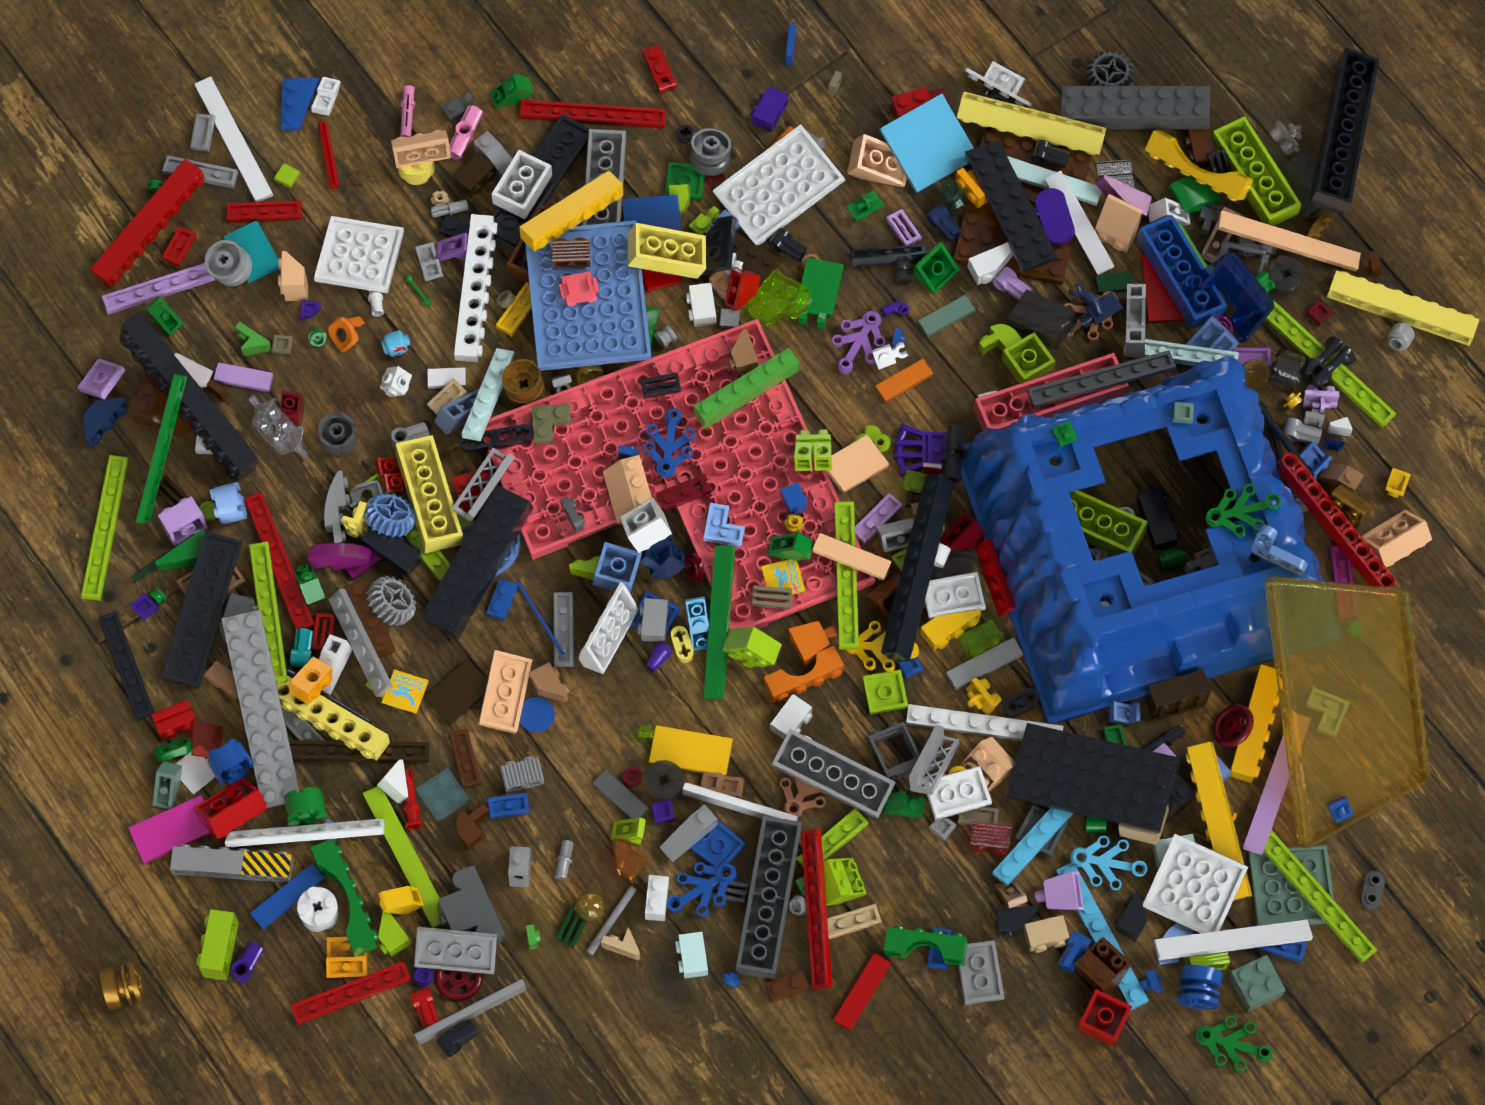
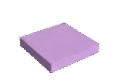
[77,358,126,400]

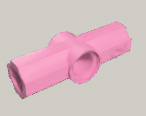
[449,105,483,160]

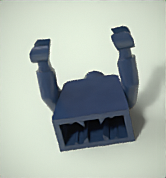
[1069,283,1123,328]

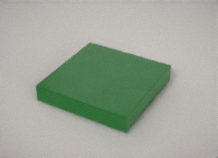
[665,162,704,201]

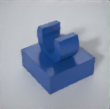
[1327,796,1353,823]
[1140,969,1165,993]

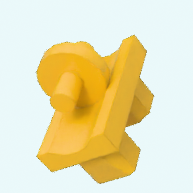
[966,678,1001,715]

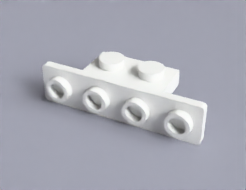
[965,61,1032,107]

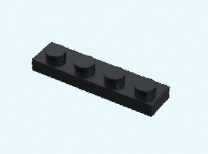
[851,244,927,266]

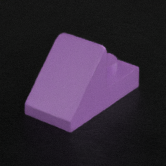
[436,233,468,261]

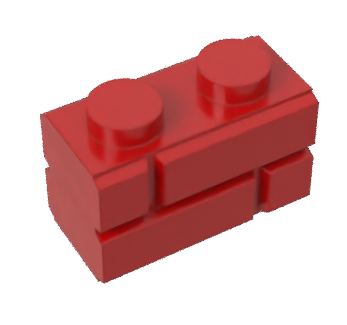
[151,699,198,740]

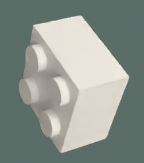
[620,498,672,553]

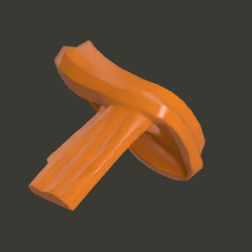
[328,316,365,352]

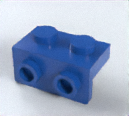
[1288,442,1333,481]

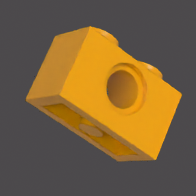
[289,657,333,705]

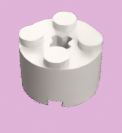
[297,887,339,932]

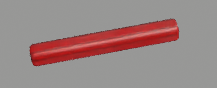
[318,121,339,189]

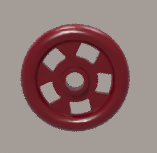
[1213,704,1254,748]
[435,969,483,1001]

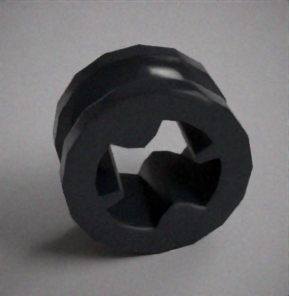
[677,125,694,144]

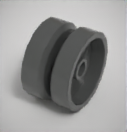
[689,128,731,176]

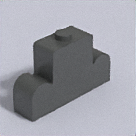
[437,865,505,944]

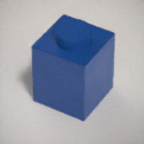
[780,482,808,515]

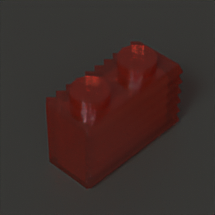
[969,821,1011,855]

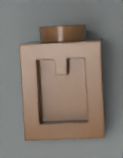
[709,271,730,301]

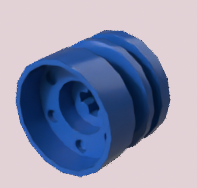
[1177,965,1223,1010]

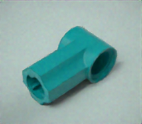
[290,628,313,667]

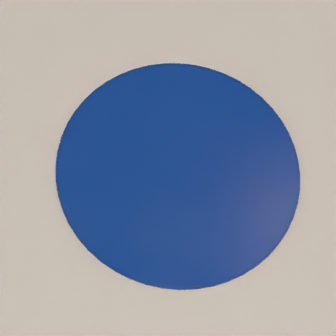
[519,697,555,732]

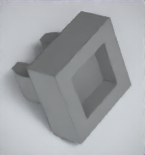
[550,373,572,393]
[1303,408,1325,429]

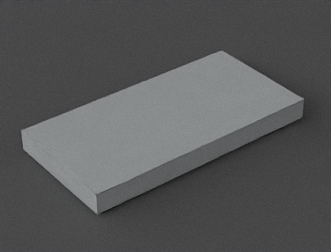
[414,927,497,974]

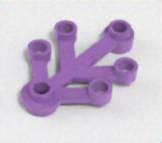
[832,311,885,375]

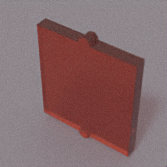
[191,722,222,760]

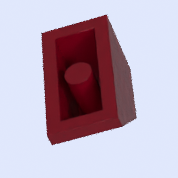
[940,513,985,550]

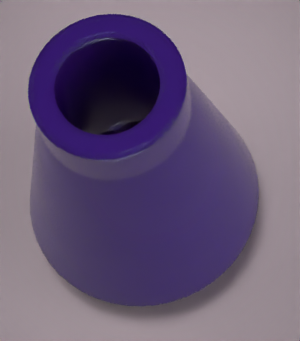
[646,641,672,671]

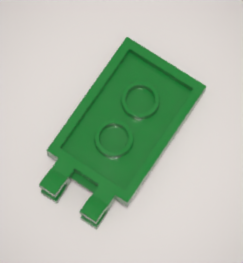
[796,257,844,329]

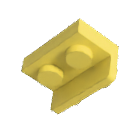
[342,501,369,538]

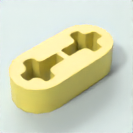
[671,626,694,663]

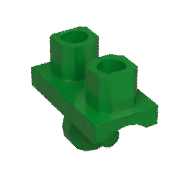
[846,190,884,223]

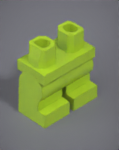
[794,430,832,471]

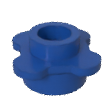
[722,971,742,988]

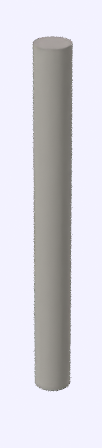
[586,886,636,955]

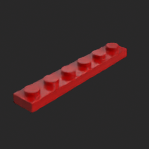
[291,961,411,1025]

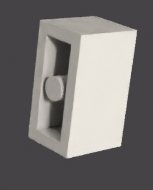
[686,283,716,327]
[770,694,813,739]
[645,875,669,921]

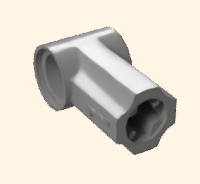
[1283,418,1322,446]
[391,422,429,449]

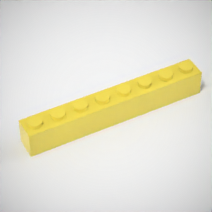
[957,92,1106,155]
[1327,270,1479,346]

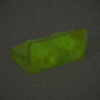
[958,619,1004,658]

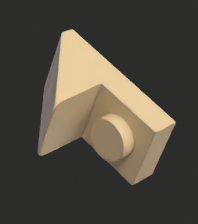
[601,928,640,961]

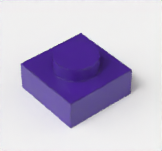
[130,593,158,621]
[652,800,675,824]

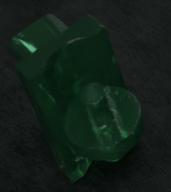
[940,180,965,209]

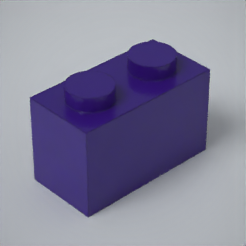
[751,86,789,133]

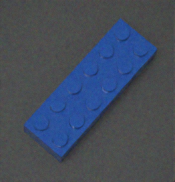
[1136,215,1227,330]

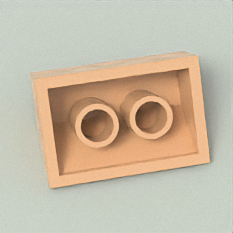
[391,130,451,168]
[603,455,652,524]
[1361,510,1432,567]

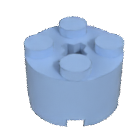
[210,482,247,525]

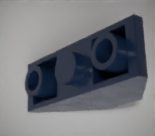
[83,397,128,448]

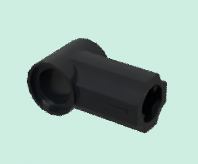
[1031,140,1070,168]
[768,228,807,262]
[436,1019,479,1058]

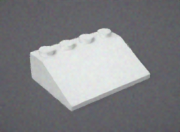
[578,582,639,674]

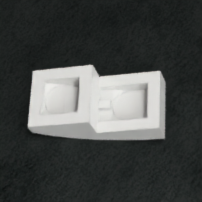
[312,77,341,116]

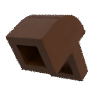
[456,803,490,850]

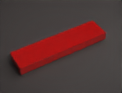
[227,201,301,223]
[833,953,892,1031]

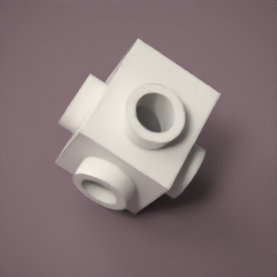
[380,366,412,397]

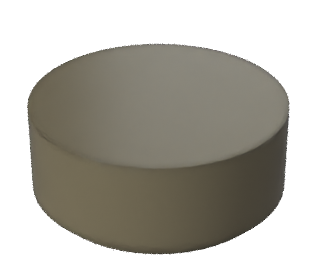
[497,290,515,309]

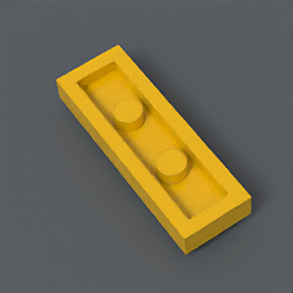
[496,282,532,337]

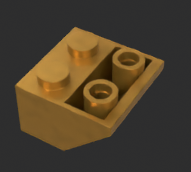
[1330,484,1373,529]

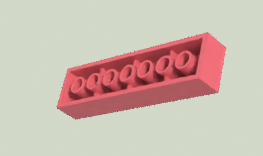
[972,353,1129,431]

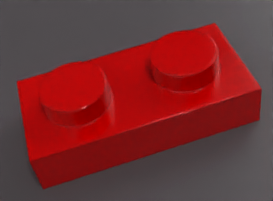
[162,226,197,267]

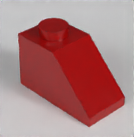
[724,269,760,311]

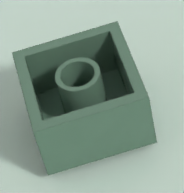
[1228,955,1286,1013]

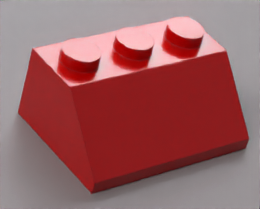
[193,778,268,839]

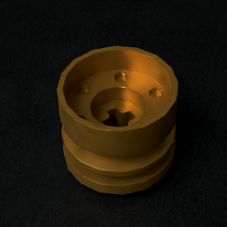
[502,359,546,407]
[99,961,144,1011]

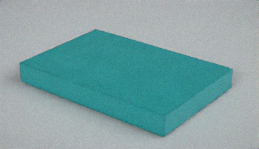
[223,220,279,283]

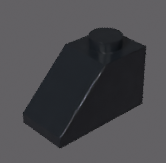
[996,906,1037,939]

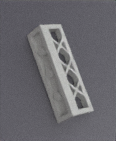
[452,447,515,522]
[909,725,960,795]

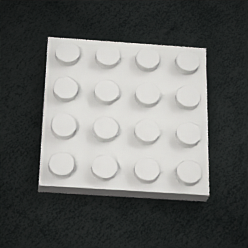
[314,216,404,293]
[1143,834,1248,933]

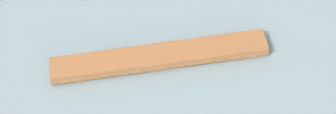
[1217,210,1361,272]

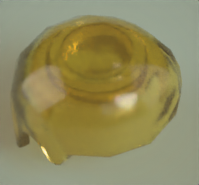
[1242,358,1271,387]
[575,365,603,386]
[575,891,605,921]

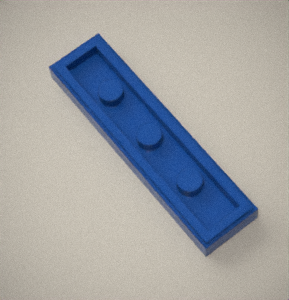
[250,863,325,929]

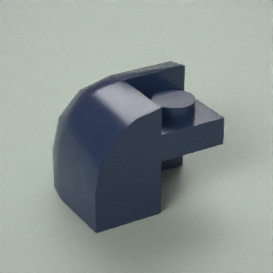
[635,535,685,579]

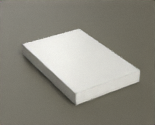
[925,572,986,620]
[924,766,992,820]

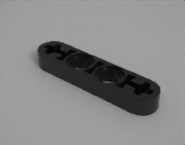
[459,424,533,453]

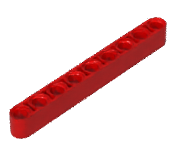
[1276,453,1395,595]

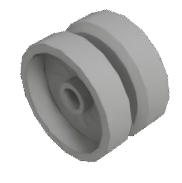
[205,240,253,286]

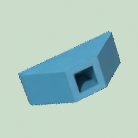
[685,596,709,651]

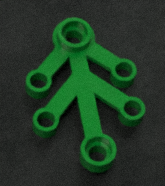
[1206,484,1281,538]
[1196,1016,1273,1073]

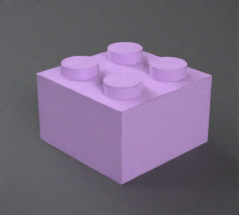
[158,496,208,547]

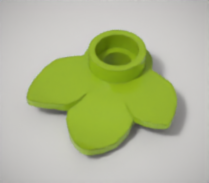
[853,425,891,453]

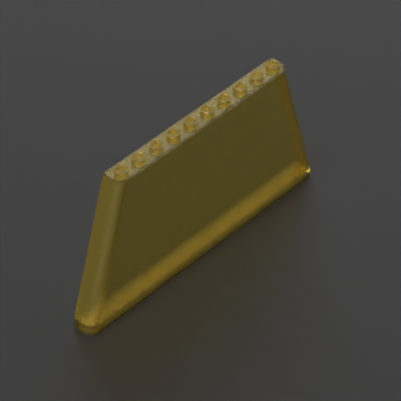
[1265,576,1431,848]

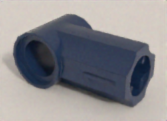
[926,204,962,241]

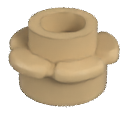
[431,191,449,206]

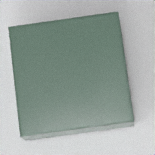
[1172,402,1194,424]

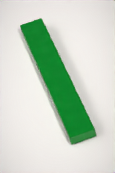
[136,374,187,524]
[704,546,735,700]

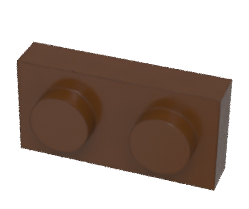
[765,970,809,1003]

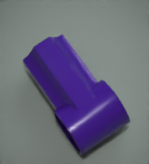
[231,941,264,983]

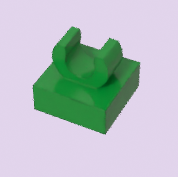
[1250,271,1275,298]
[1051,421,1078,447]

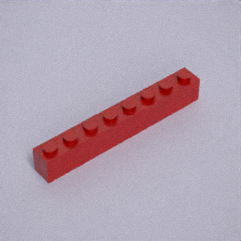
[90,159,205,288]

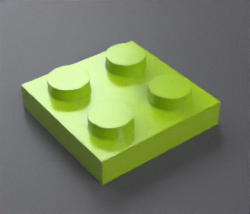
[862,670,908,715]

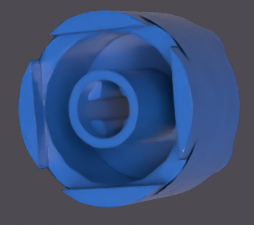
[208,739,254,785]

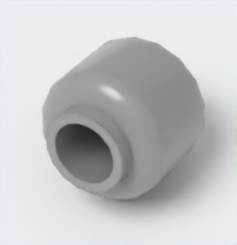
[1387,323,1415,350]

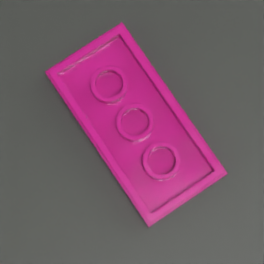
[128,795,210,864]

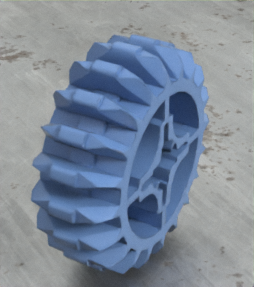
[364,492,416,538]

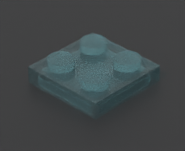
[415,768,470,822]

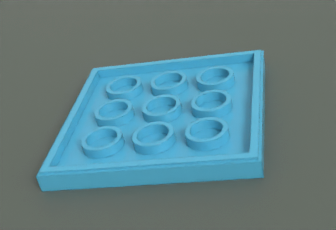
[879,94,974,193]

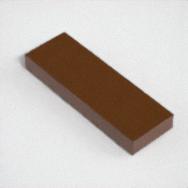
[449,729,482,790]

